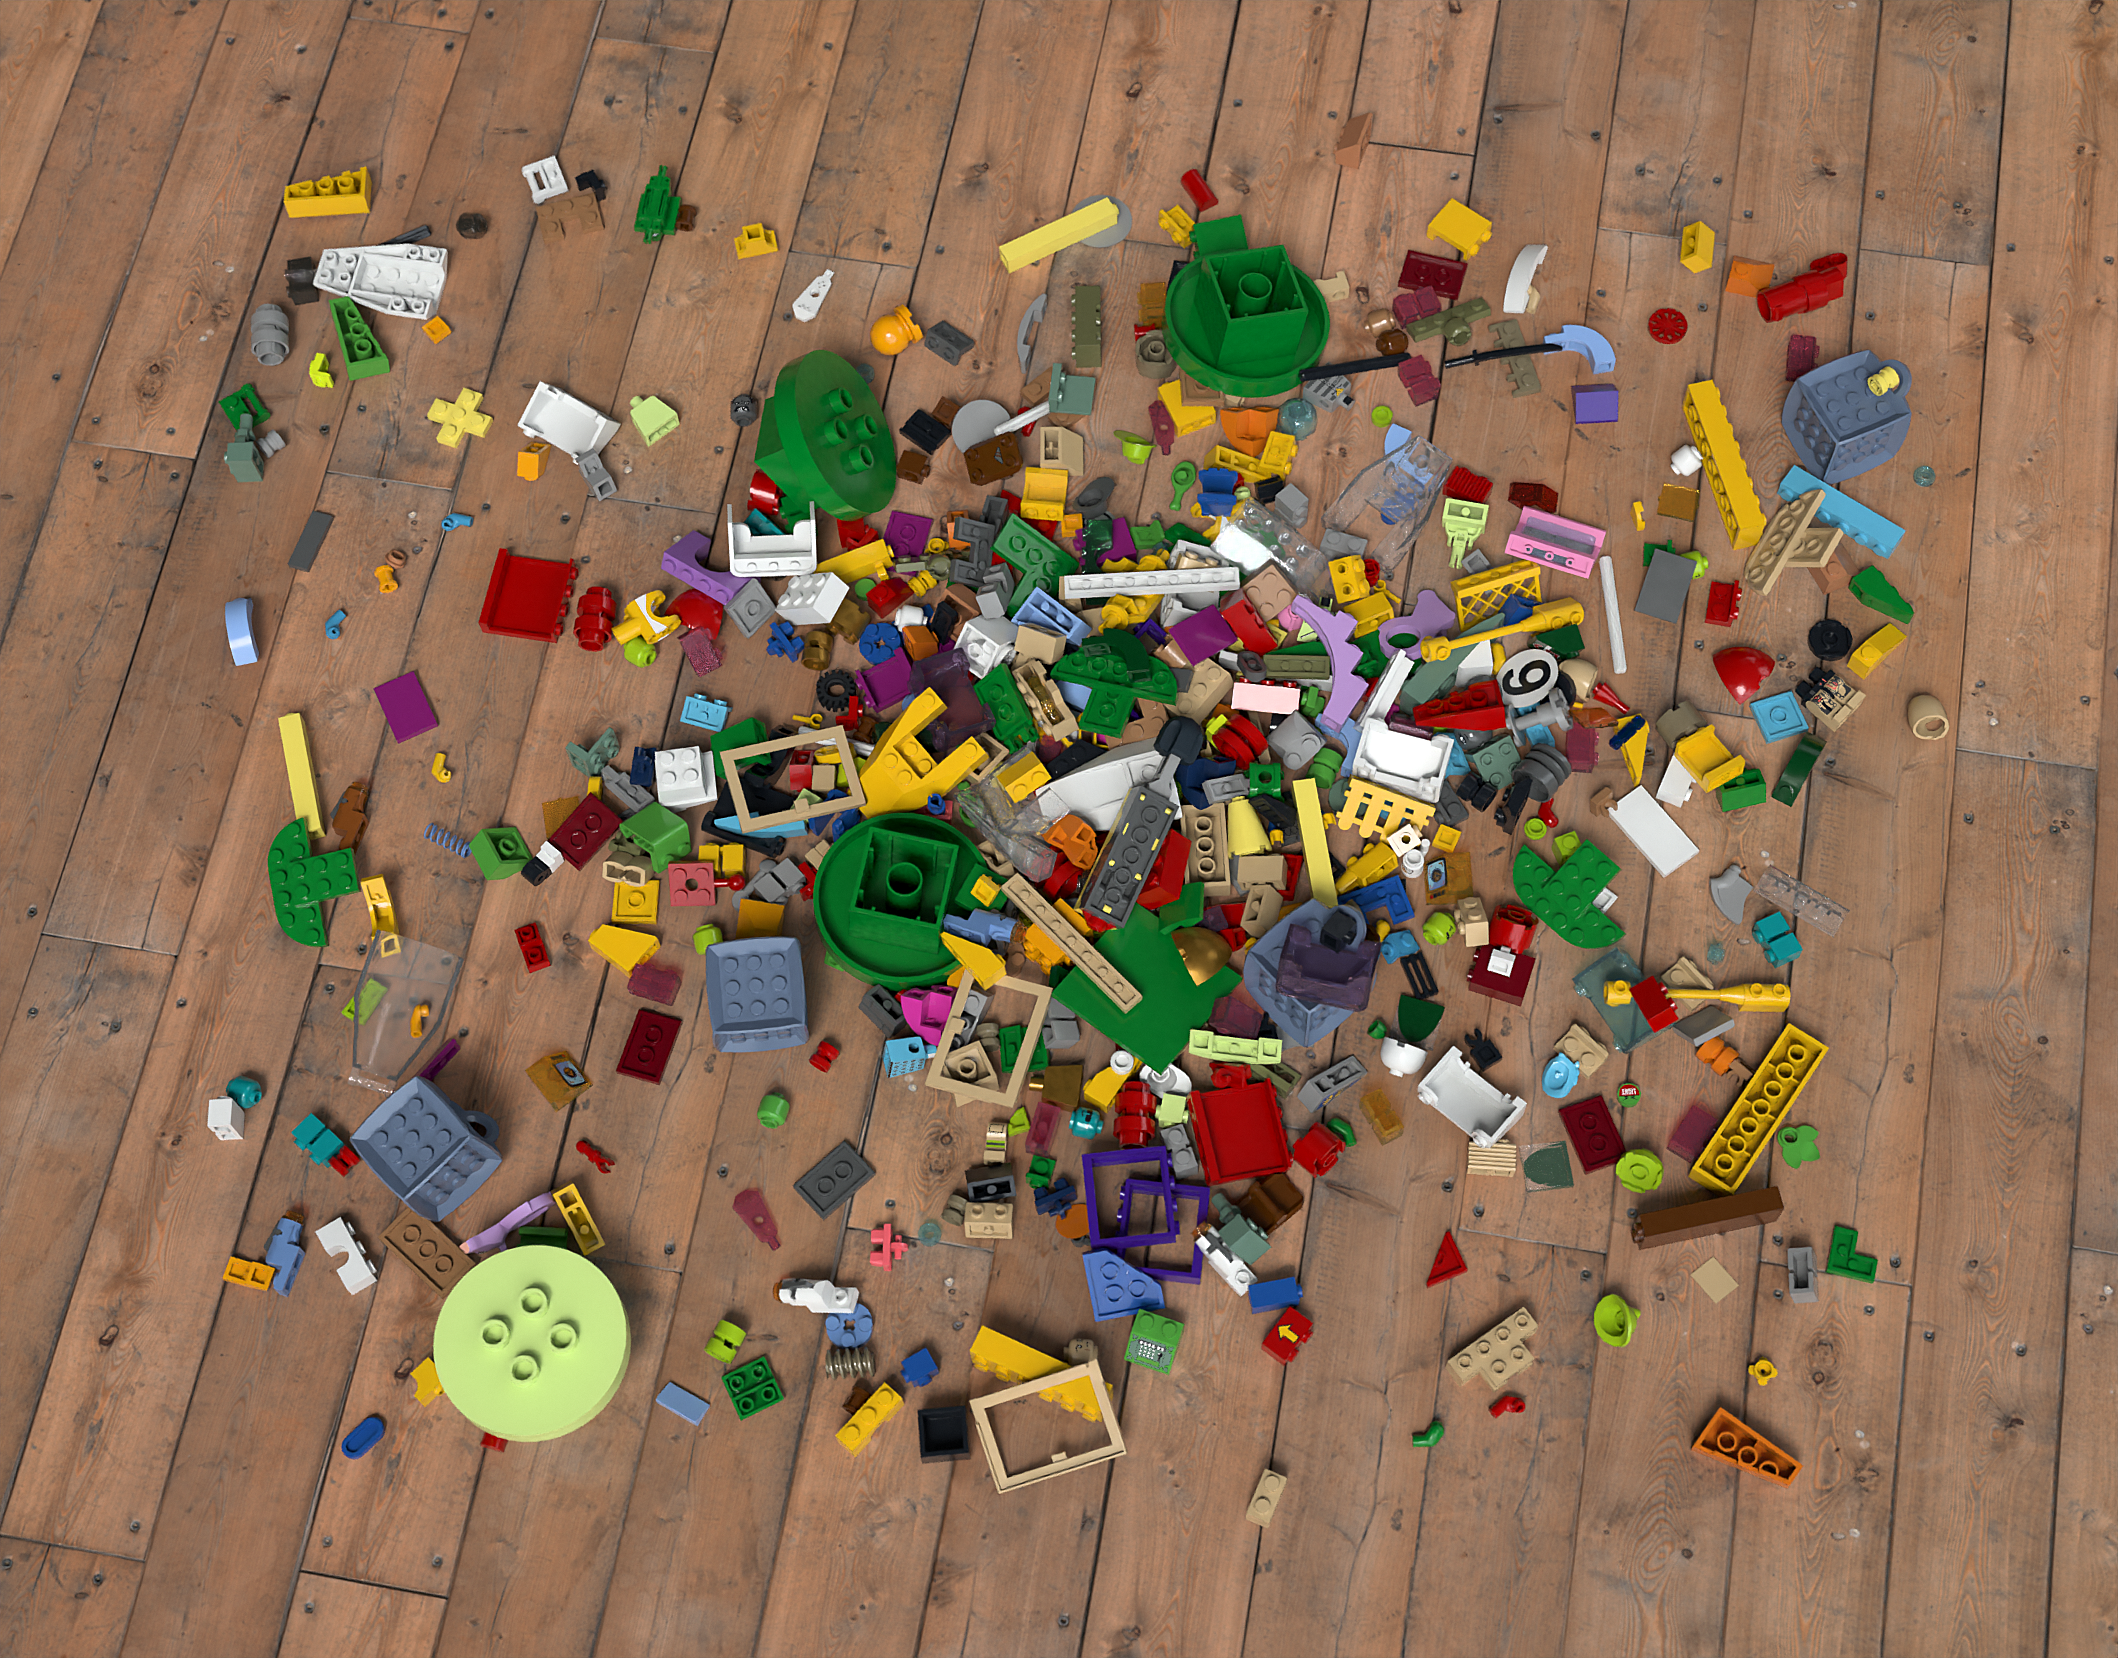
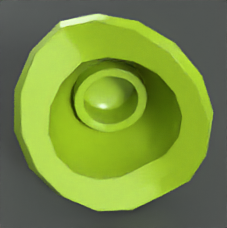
[1594,1294,1641,1347]

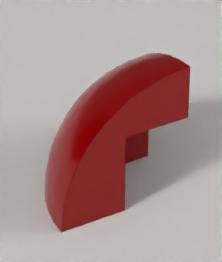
[664,588,723,640]
[1712,647,1775,705]
[1196,901,1248,952]

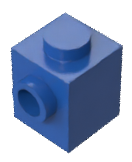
[900,1348,939,1388]

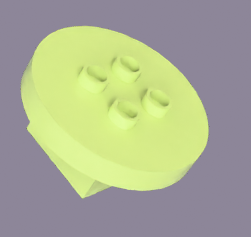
[433,1245,631,1442]

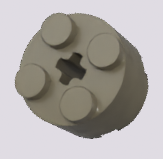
[1135,330,1177,379]
[1655,701,1709,751]

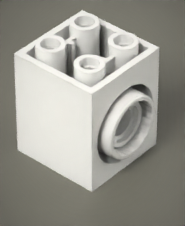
[950,614,1019,679]

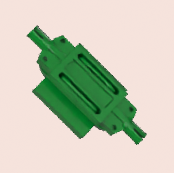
[634,165,682,244]

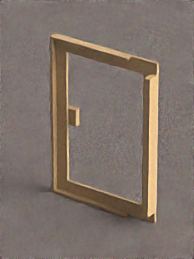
[720,725,866,834]
[925,969,1053,1108]
[969,1359,1128,1494]

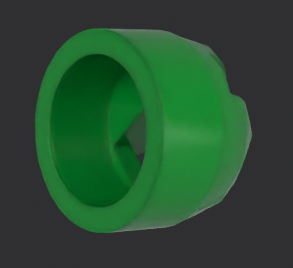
[1367,1019,1387,1040]

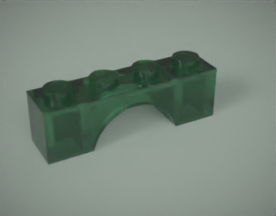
[1081,519,1114,605]

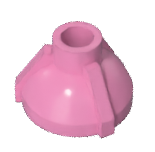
[1277,602,1304,632]

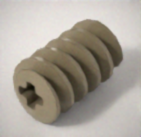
[825,1347,875,1380]

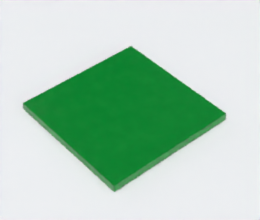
[1051,902,1243,1075]

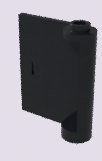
[701,777,796,858]

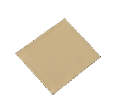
[1691,1256,1739,1304]

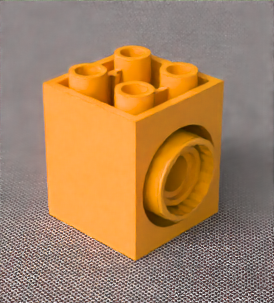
[1022,898,1094,977]

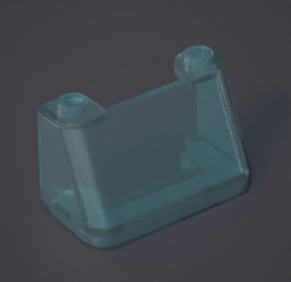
[1572,947,1677,1054]

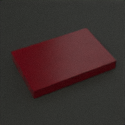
[1398,250,1468,301]
[547,792,624,871]
[616,1009,682,1085]
[1558,1095,1627,1175]

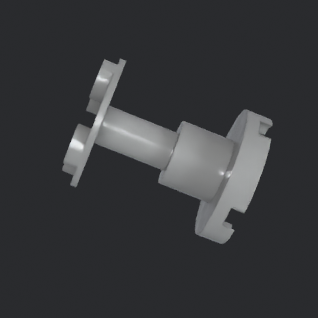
[1505,687,1574,747]

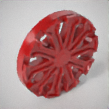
[1648,308,1688,344]

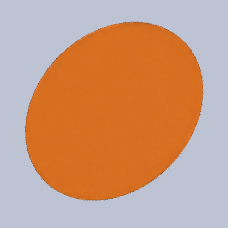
[1055,1204,1089,1239]

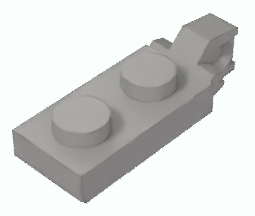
[601,765,655,813]
[1202,774,1249,804]

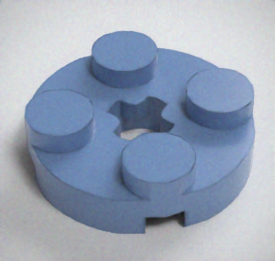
[825,1303,873,1350]

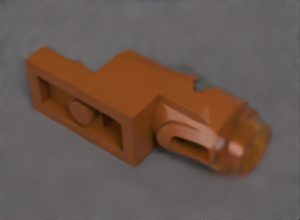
[330,782,369,855]

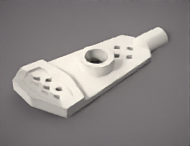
[792,269,834,322]

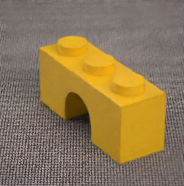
[835,1382,904,1457]

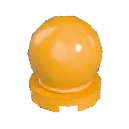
[870,304,923,356]

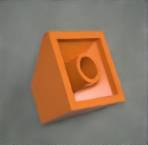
[1725,255,1775,298]

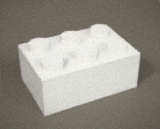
[775,572,849,625]

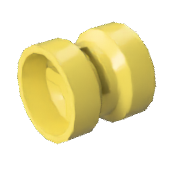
[1867,366,1899,396]

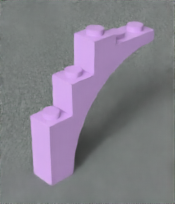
[1291,594,1369,733]

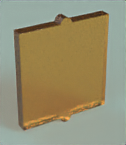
[1569,707,1619,729]

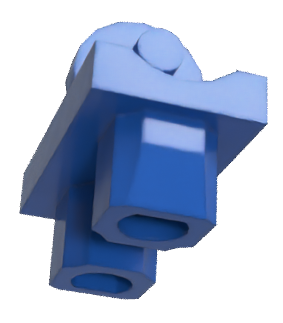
[766,621,805,663]

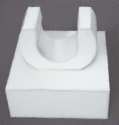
[1487,946,1516,977]

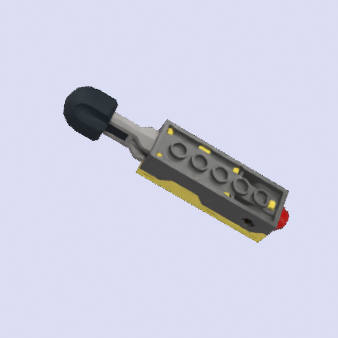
[1073,716,1203,932]

